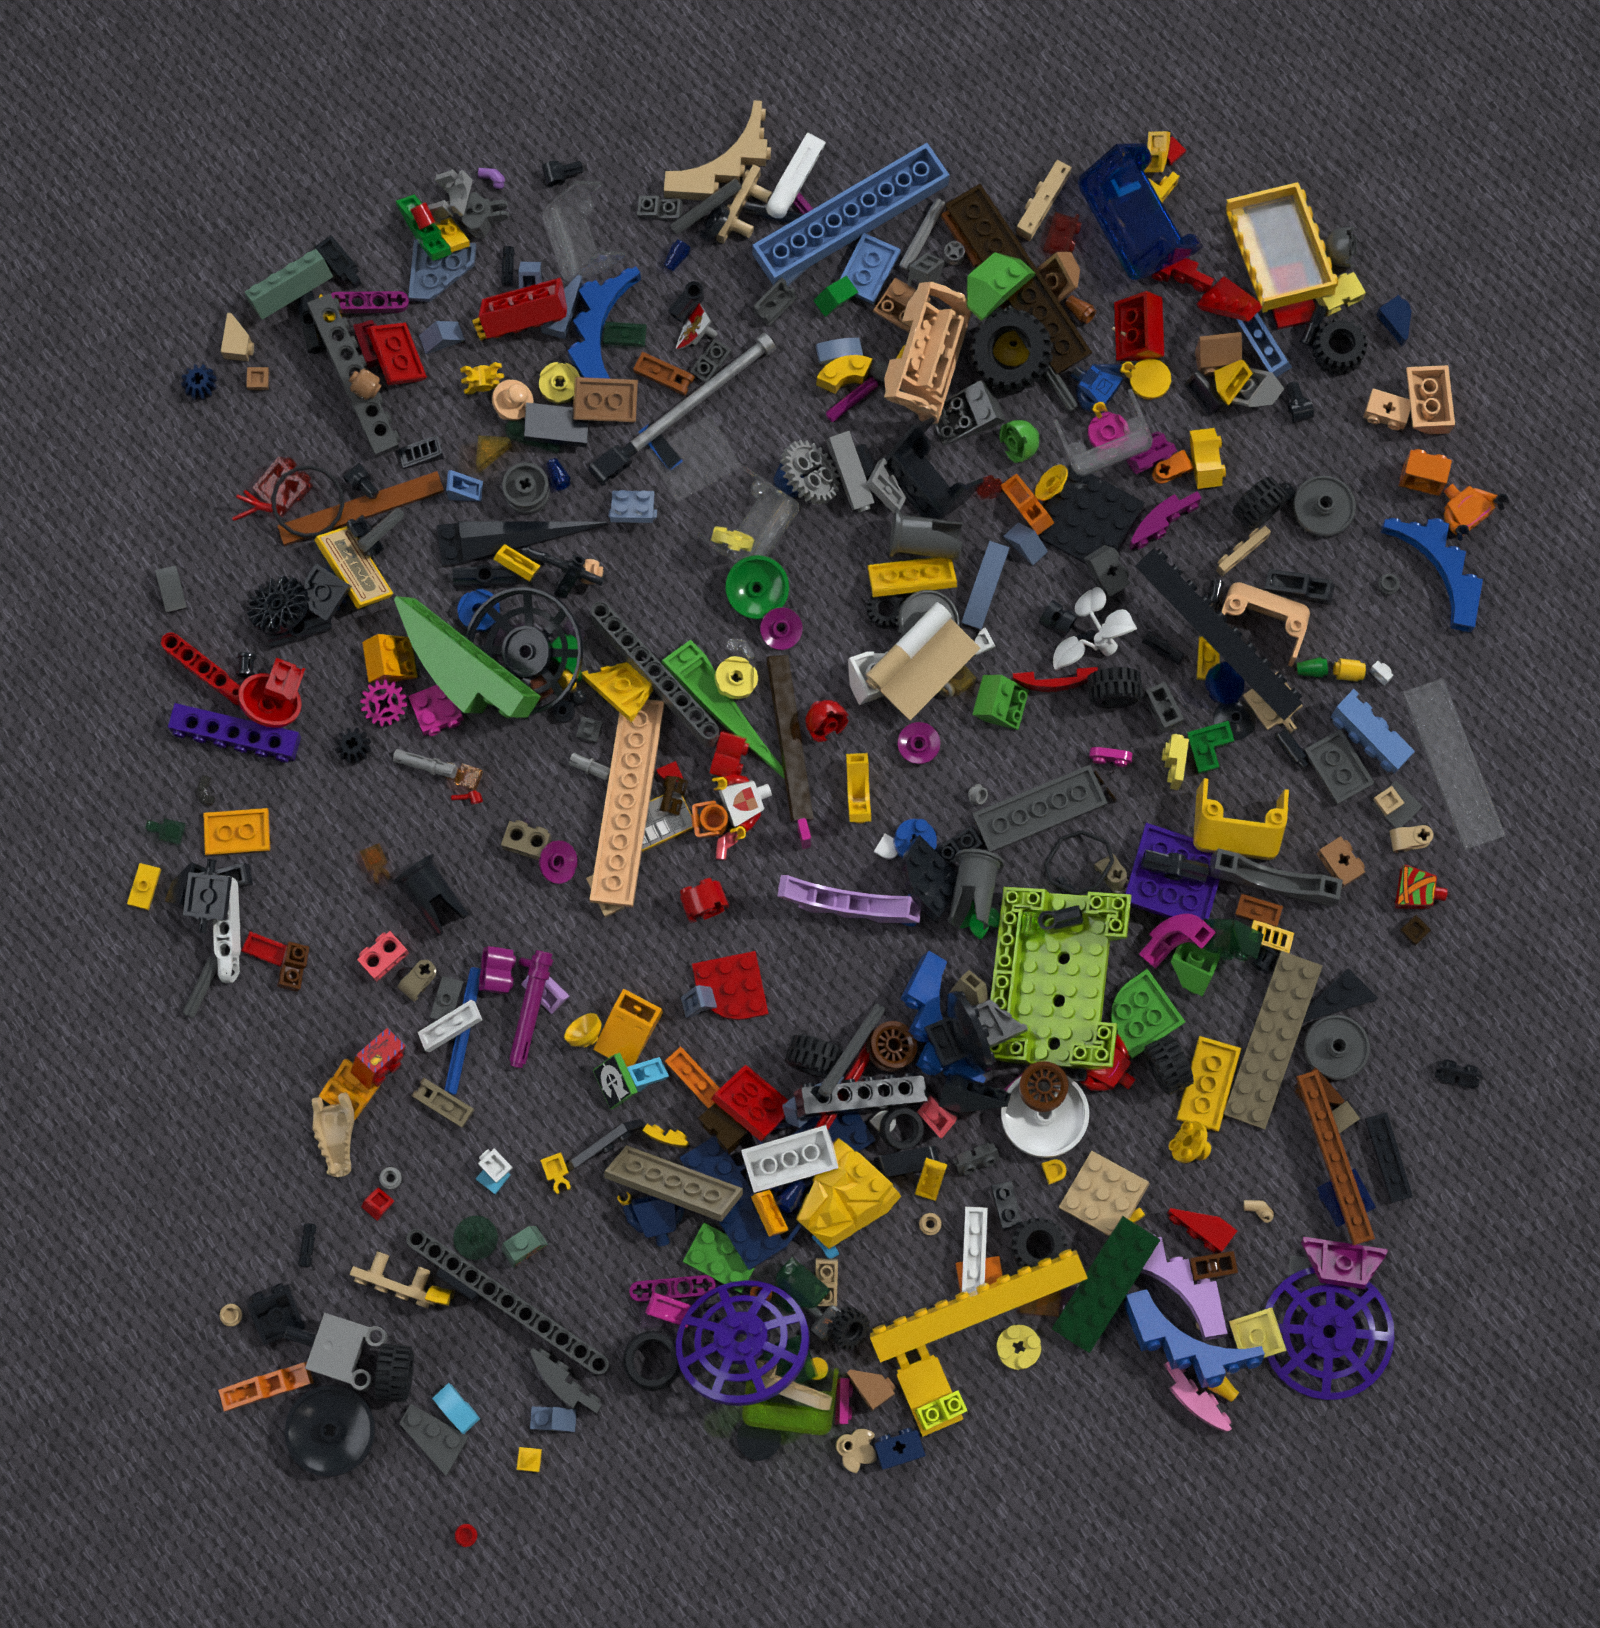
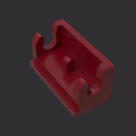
[353,320,380,369]

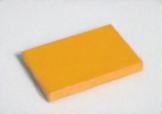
[203,808,270,856]

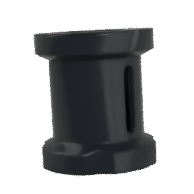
[236,652,257,677]
[1251,945,1279,974]

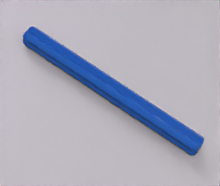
[444,967,481,1095]

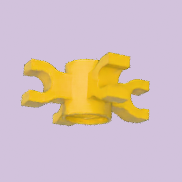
[460,362,504,395]

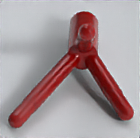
[232,490,278,521]

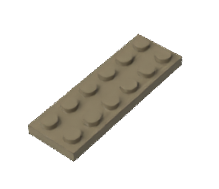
[604,1145,743,1222]

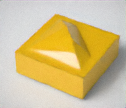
[517,1447,542,1472]

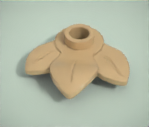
[836,1429,877,1473]

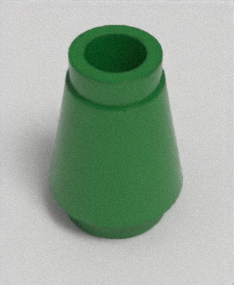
[1297,657,1328,678]

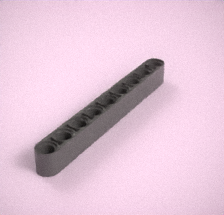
[591,601,719,748]

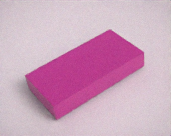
[797,818,811,849]
[645,1292,692,1328]

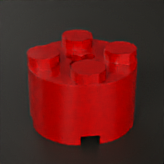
[680,878,729,923]

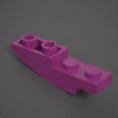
[1129,491,1202,550]

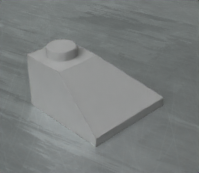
[1221,368,1284,407]

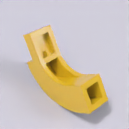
[846,753,871,824]

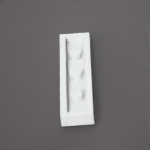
[962,1207,988,1293]

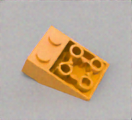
[593,989,663,1067]

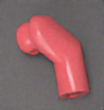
[716,832,738,860]

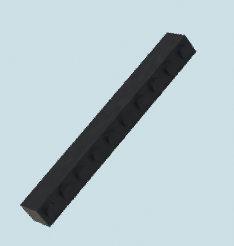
[1135,548,1303,720]

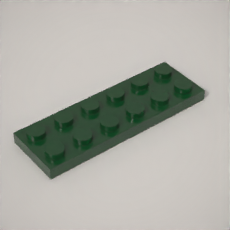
[1052,1215,1160,1353]

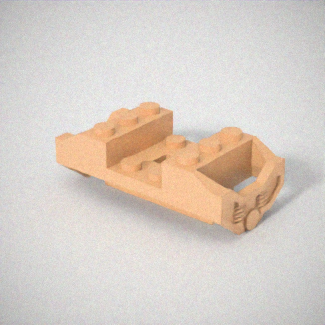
[884,282,972,424]

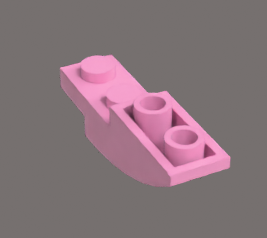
[1164,1362,1232,1432]

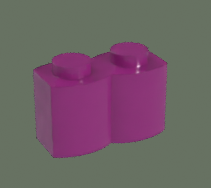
[479,946,516,994]

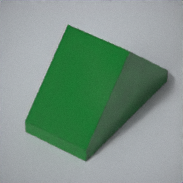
[813,275,859,317]

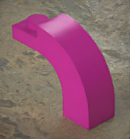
[1139,914,1216,969]

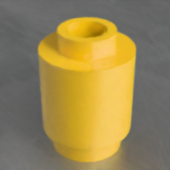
[1333,658,1366,682]

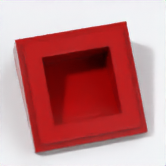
[361,1187,395,1221]

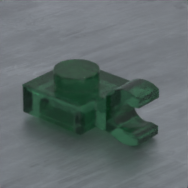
[145,818,186,845]

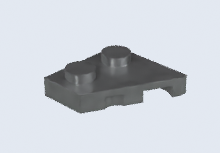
[976,1000,1028,1048]

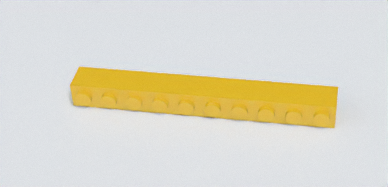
[870,1249,1088,1362]

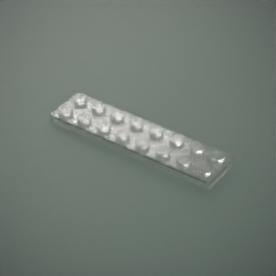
[1402,679,1506,851]

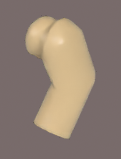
[1244,1200,1274,1223]

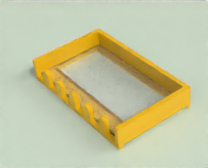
[1226,182,1338,313]

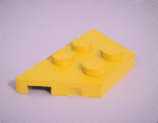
[581,662,653,722]

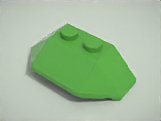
[967,252,1036,321]

